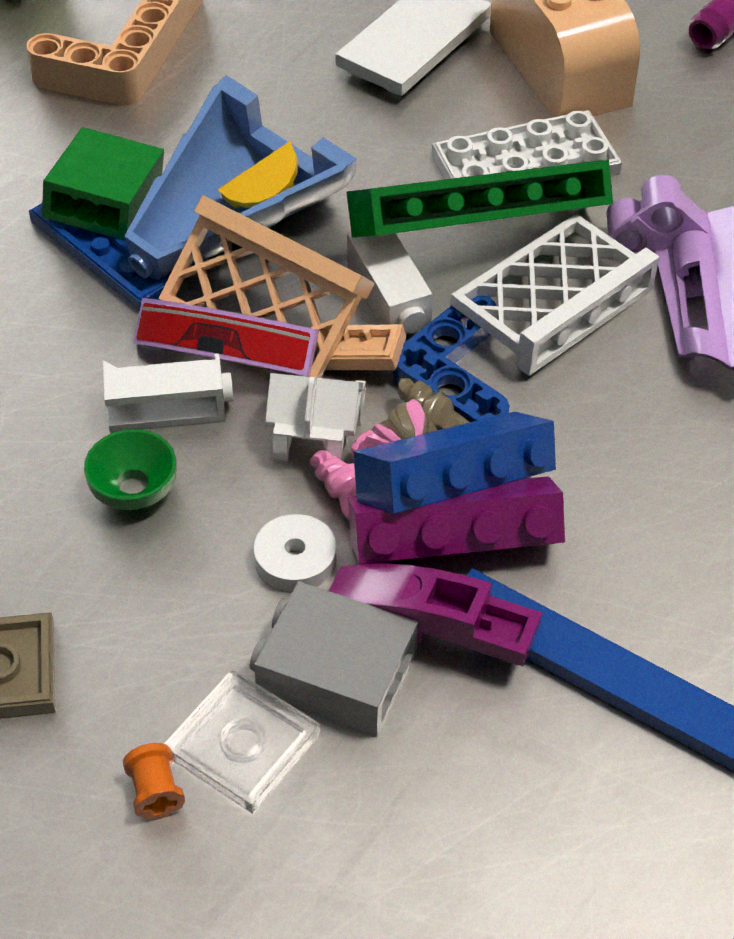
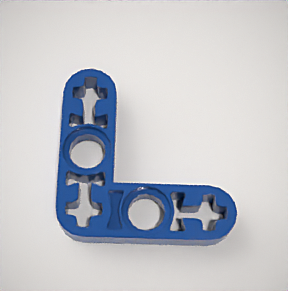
[393,296,510,422]

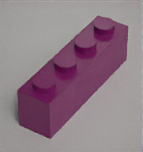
[348,476,565,564]

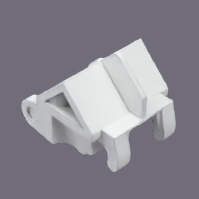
[265,372,366,461]

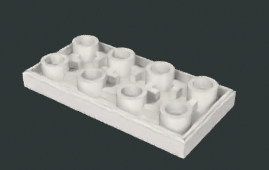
[335,0,491,96]
[432,110,622,179]

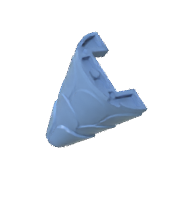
[124,75,357,280]

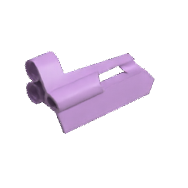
[606,175,734,370]

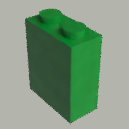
[42,127,164,240]

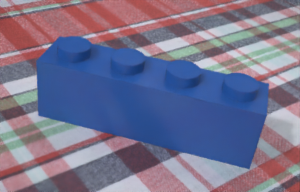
[353,412,556,514]

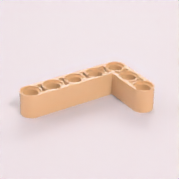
[26,0,202,106]

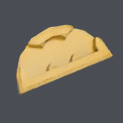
[217,141,300,208]

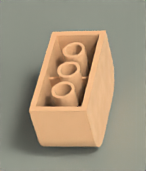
[490,0,640,117]

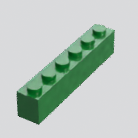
[346,159,613,238]

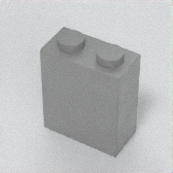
[250,581,418,737]

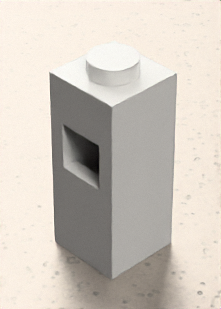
[347,233,433,334]

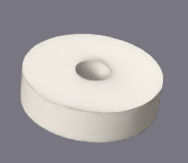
[254,514,337,592]

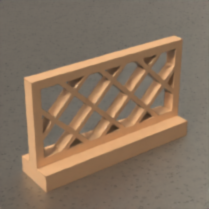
[159,195,375,378]

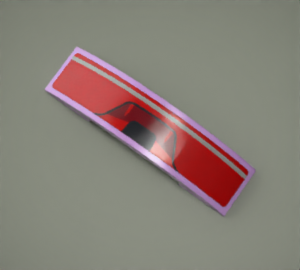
[133,298,319,377]

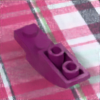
[329,563,542,667]

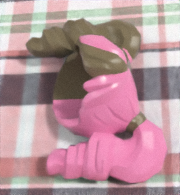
[310,378,470,520]

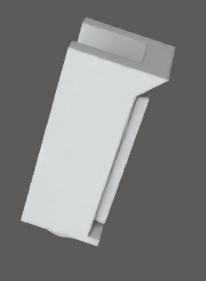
[102,353,233,432]

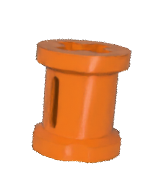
[122,743,185,820]

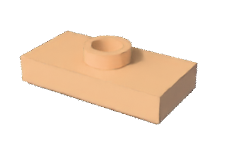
[312,324,406,370]

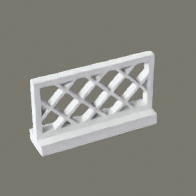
[450,214,660,376]

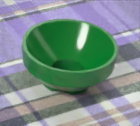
[84,429,177,510]

